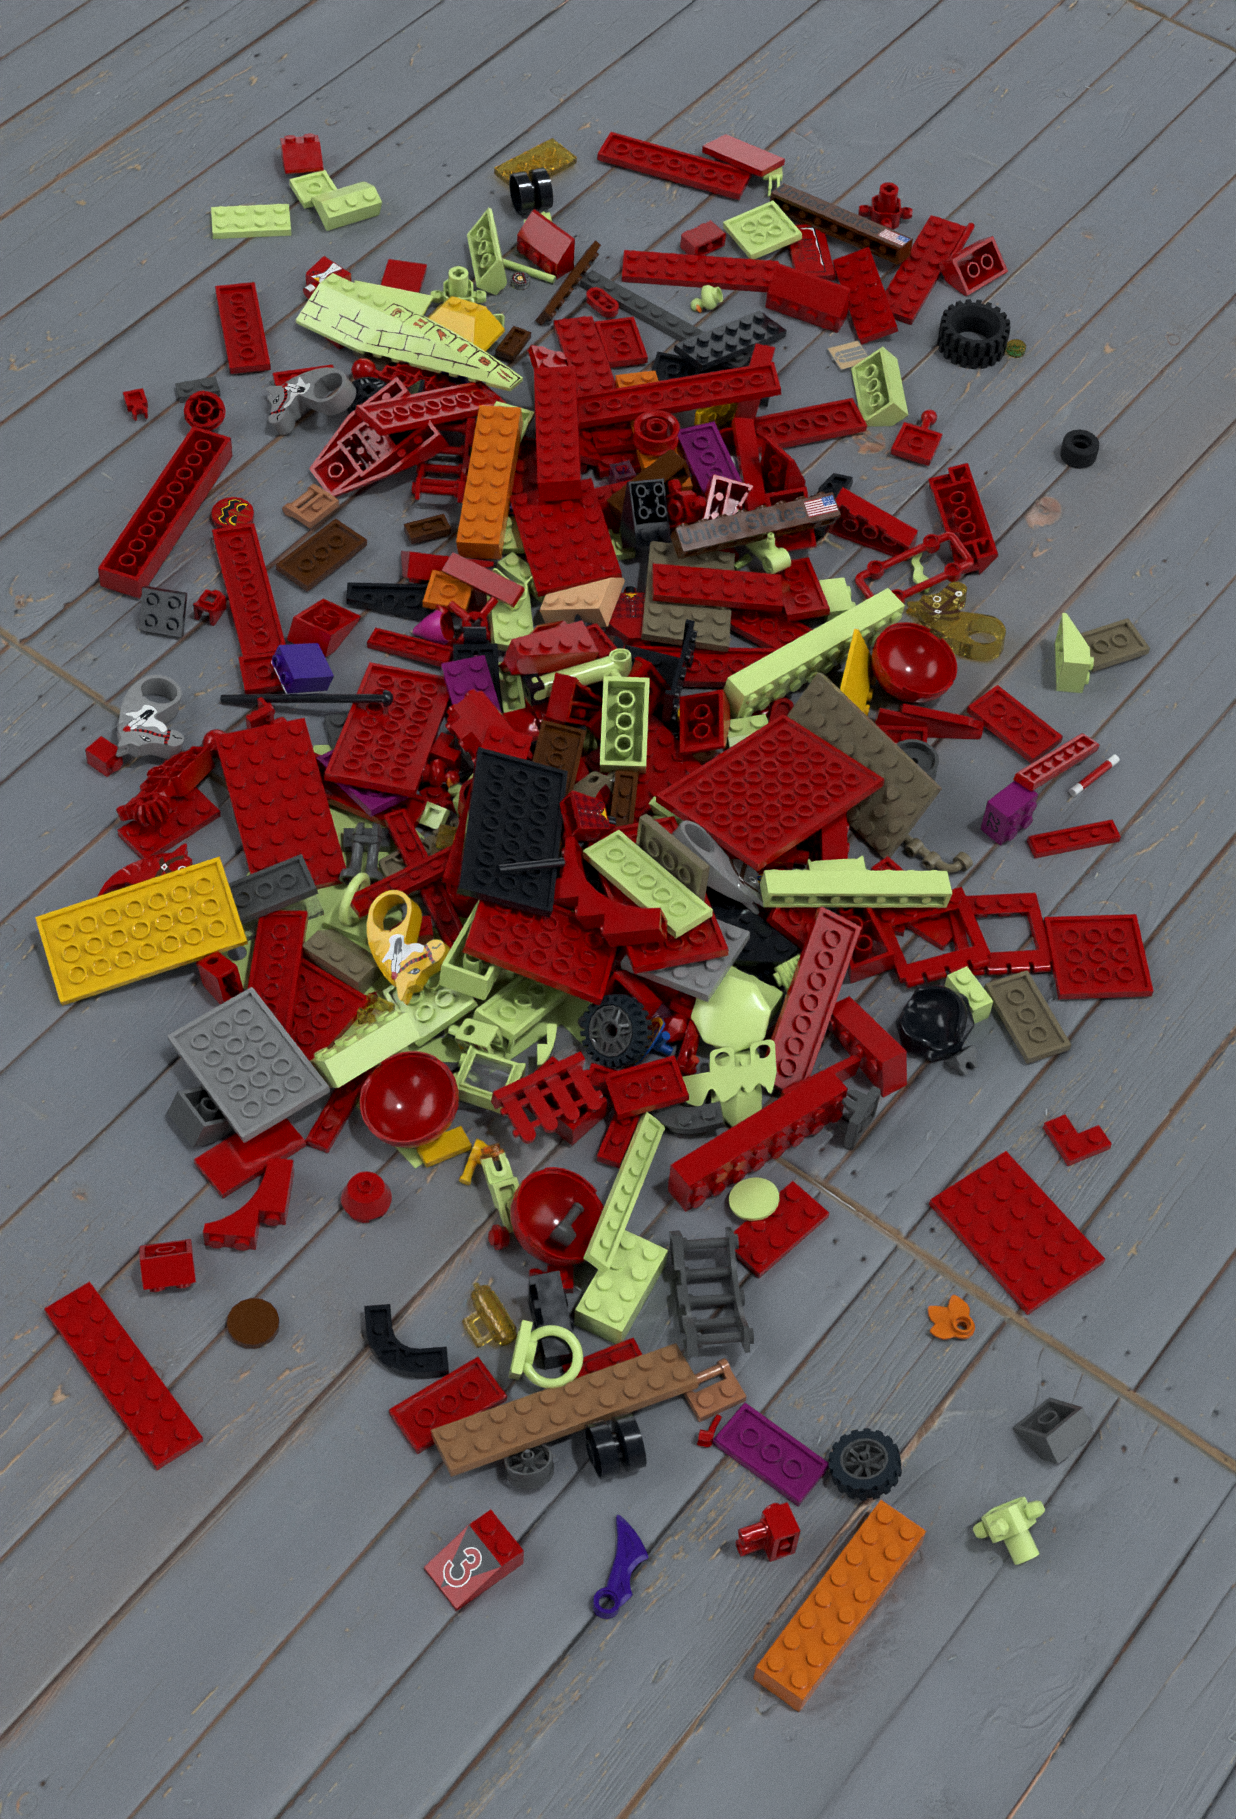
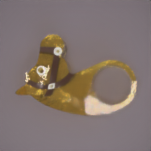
[906,582,1006,661]

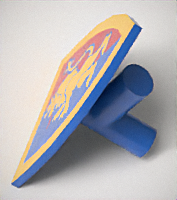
[632,1017,673,1066]

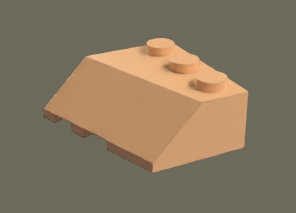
[540,578,625,627]

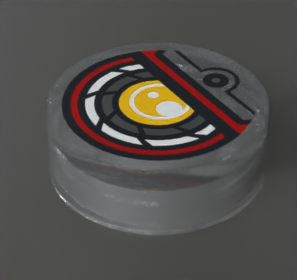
[511,272,530,290]

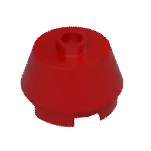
[184,391,226,431]
[341,1171,392,1223]

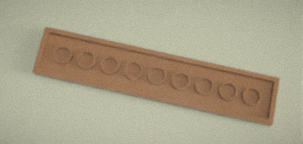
[431,1343,698,1477]

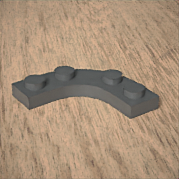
[649,1101,725,1134]

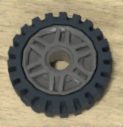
[580,994,652,1067]

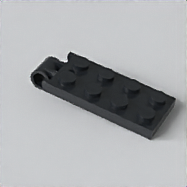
[453,626,502,713]

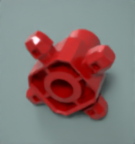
[858,182,913,230]
[666,479,706,528]

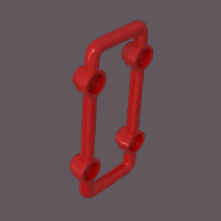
[855,532,974,604]

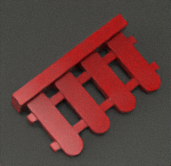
[491,1051,603,1144]

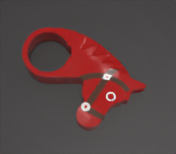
[98,843,193,896]

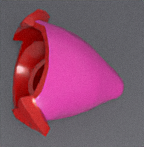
[412,604,456,647]

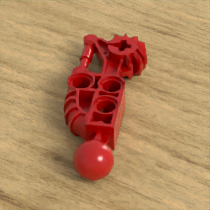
[351,358,465,422]
[116,729,226,827]

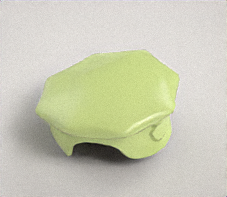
[691,975,771,1053]

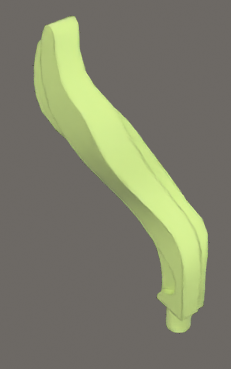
[911,552,930,594]

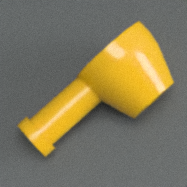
[459,1138,493,1185]

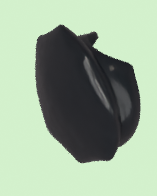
[895,985,975,1061]

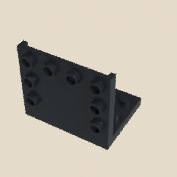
[624,619,698,731]

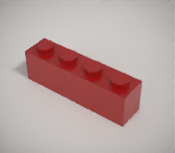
[807,810,850,862]

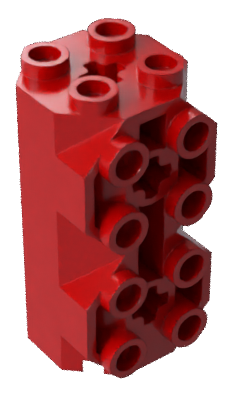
[445,689,534,763]

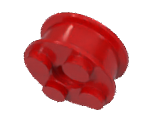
[633,410,680,456]

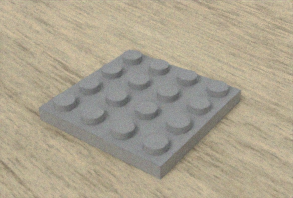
[621,920,750,1002]

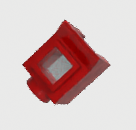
[193,589,227,626]

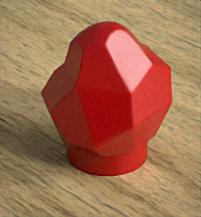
[661,1012,690,1043]

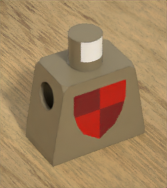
[573,770,616,815]

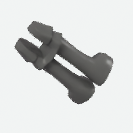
[339,822,384,885]

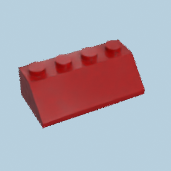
[765,263,851,333]

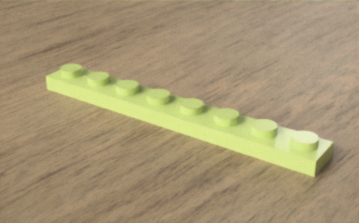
[584,1112,665,1273]

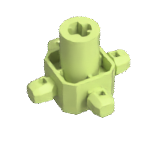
[430,266,486,303]
[973,1496,1045,1565]

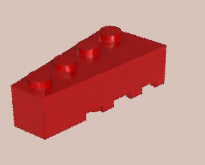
[827,996,907,1098]

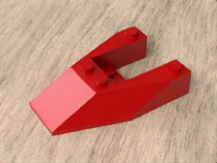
[309,377,449,498]

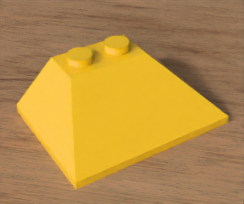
[427,296,505,352]

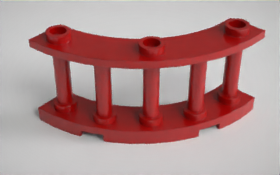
[412,418,477,503]

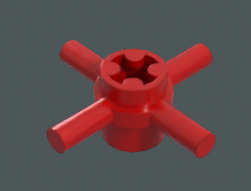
[447,596,499,647]

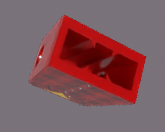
[612,586,645,619]
[559,790,616,841]

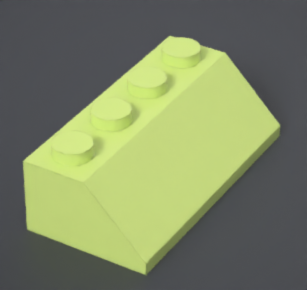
[467,207,507,295]
[851,346,908,427]

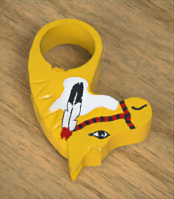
[367,890,451,1005]

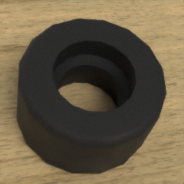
[1060,429,1100,469]

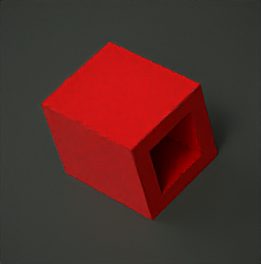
[85,736,123,777]

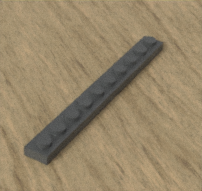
[580,270,751,367]

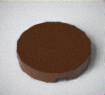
[227,1298,280,1349]

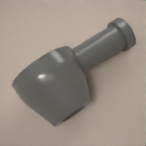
[548,1202,584,1248]

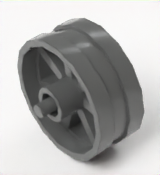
[504,1444,554,1490]

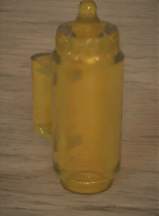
[462,1282,517,1348]

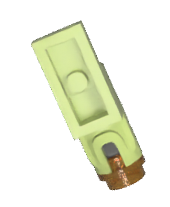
[479,1143,519,1233]

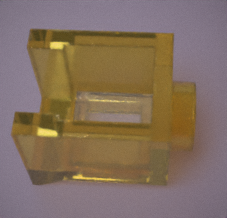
[357,993,395,1025]

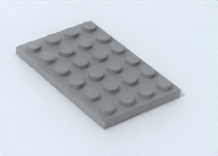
[167,987,330,1143]

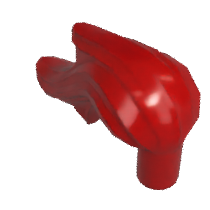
[677,1018,700,1076]

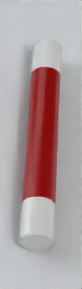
[1069,754,1120,797]

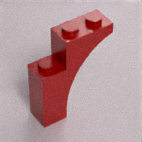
[203,1157,295,1251]

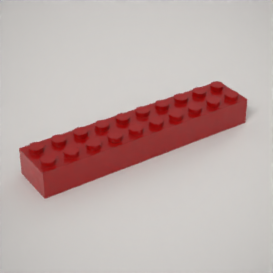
[98,426,233,599]

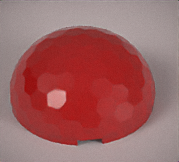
[872,622,957,703]
[360,1051,459,1148]
[510,1167,605,1267]

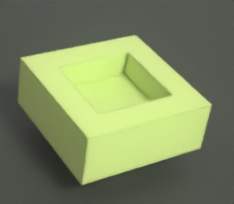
[419,801,450,830]

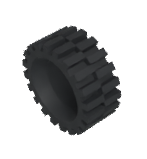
[937,299,1011,369]

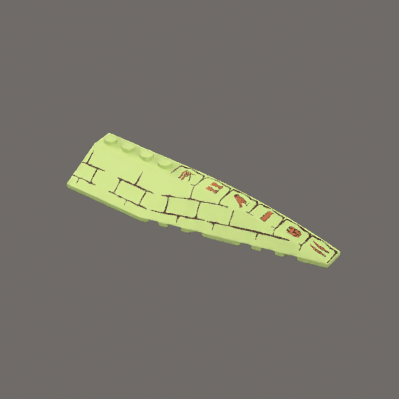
[296,273,523,392]

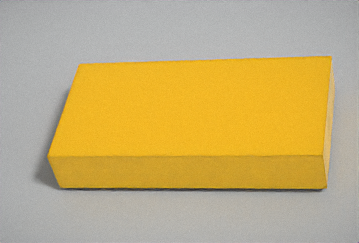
[416,1126,472,1168]

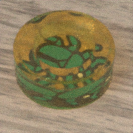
[1006,339,1026,358]

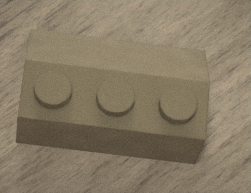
[302,929,383,994]

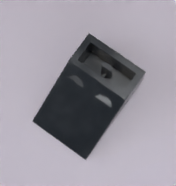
[620,479,672,549]

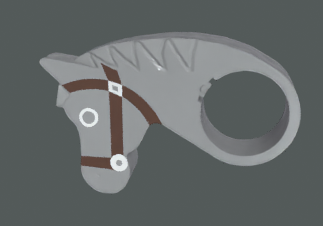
[672,821,764,915]

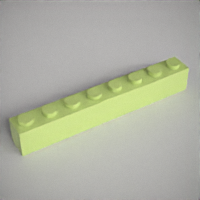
[760,869,952,908]

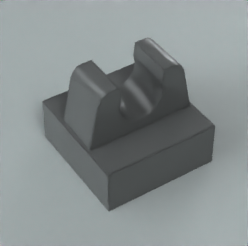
[944,1045,978,1076]

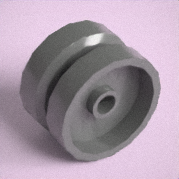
[897,739,939,781]

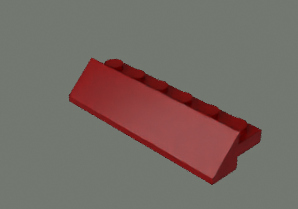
[928,463,998,575]

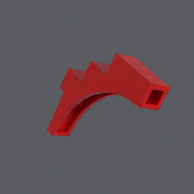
[554,837,668,947]

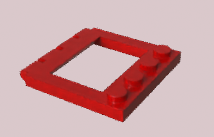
[873,887,991,988]
[948,893,1052,976]

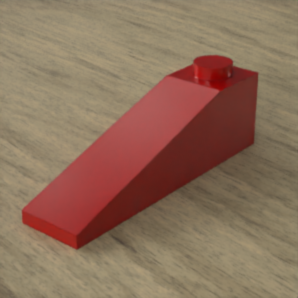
[401,550,494,584]

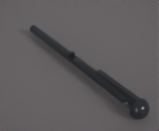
[220,690,394,707]

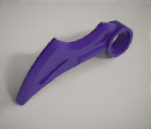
[592,1515,649,1619]

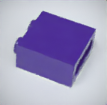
[271,643,334,694]

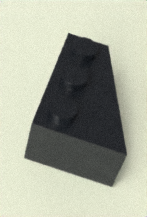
[528,1271,574,1370]

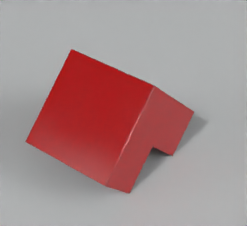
[429,732,461,773]

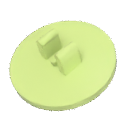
[729,1177,779,1221]

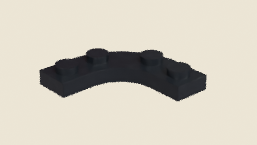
[364,1304,449,1377]

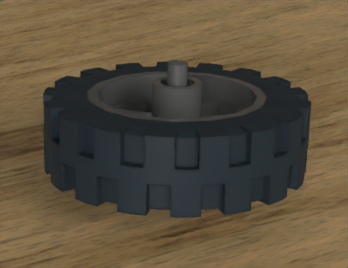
[829,1428,902,1501]

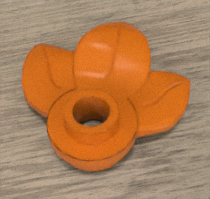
[928,1295,975,1340]

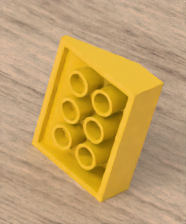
[840,628,876,716]

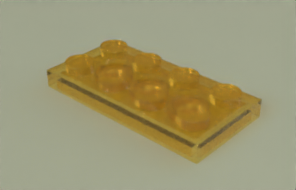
[494,138,577,185]

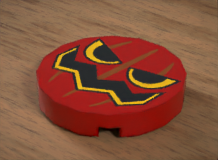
[211,497,254,529]

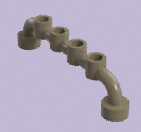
[903,834,973,873]

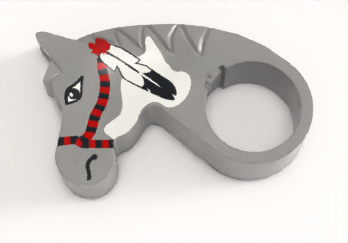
[266,367,356,435]
[116,675,184,760]

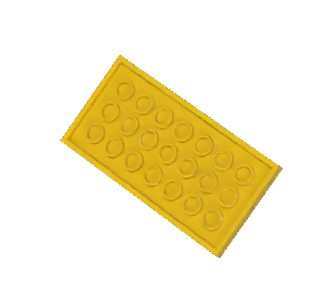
[35,856,248,1006]

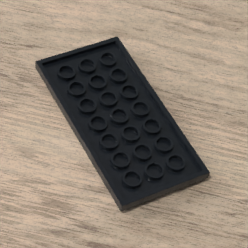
[456,747,568,918]

